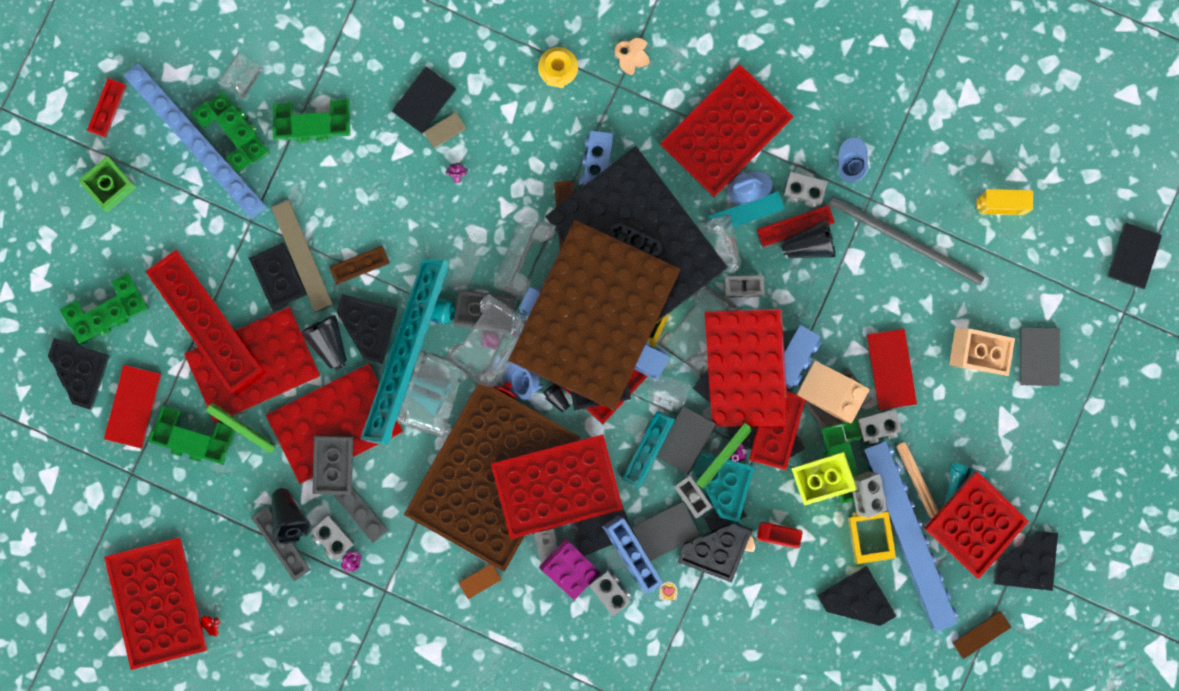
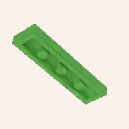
[206,402,276,454]
[696,423,751,489]

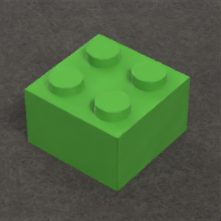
[78,156,137,212]

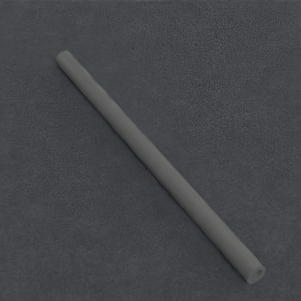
[829,196,985,286]

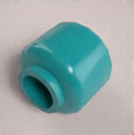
[430,298,456,325]

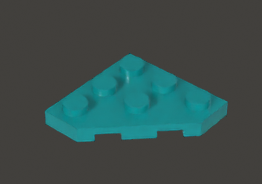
[694,452,755,523]

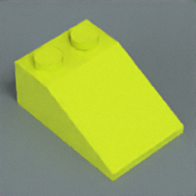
[792,452,857,505]

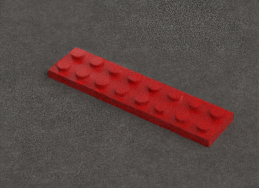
[145,249,263,394]

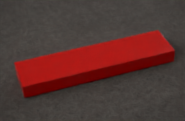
[757,205,835,248]

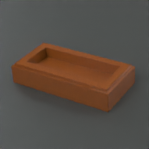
[459,564,502,599]

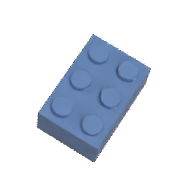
[784,325,821,389]

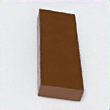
[329,246,390,285]
[952,611,1012,659]

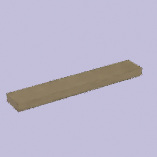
[271,200,333,312]

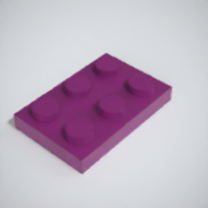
[539,539,601,600]

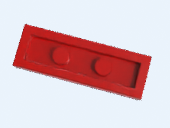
[87,78,127,138]

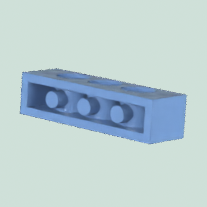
[580,131,613,186]
[602,516,663,594]

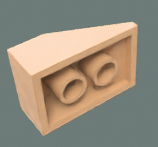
[949,328,1015,376]
[796,361,870,423]

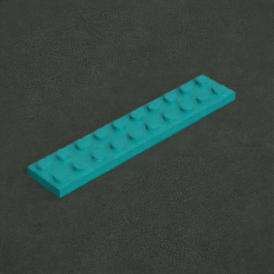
[361,259,449,445]

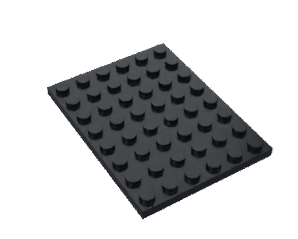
[545,146,728,324]

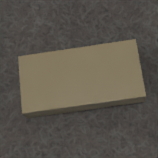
[424,112,466,149]

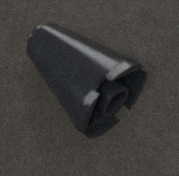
[781,220,836,258]
[301,315,347,371]
[271,488,311,544]

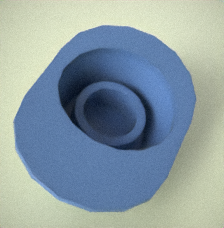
[838,138,869,183]
[727,171,772,204]
[502,362,542,400]

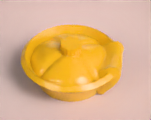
[538,47,578,88]

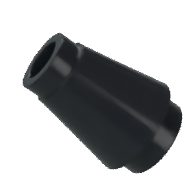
[543,384,571,413]

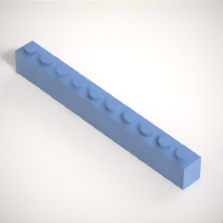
[123,63,267,220]
[862,441,958,632]

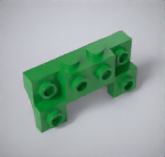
[191,92,270,174]
[272,99,351,143]
[59,273,149,345]
[148,406,236,465]
[820,420,862,504]

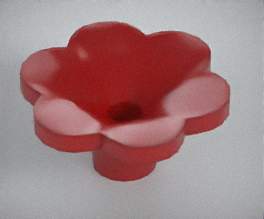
[493,381,516,398]
[201,615,221,637]

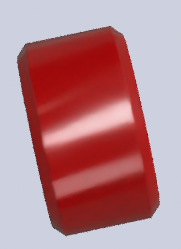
[756,522,803,549]

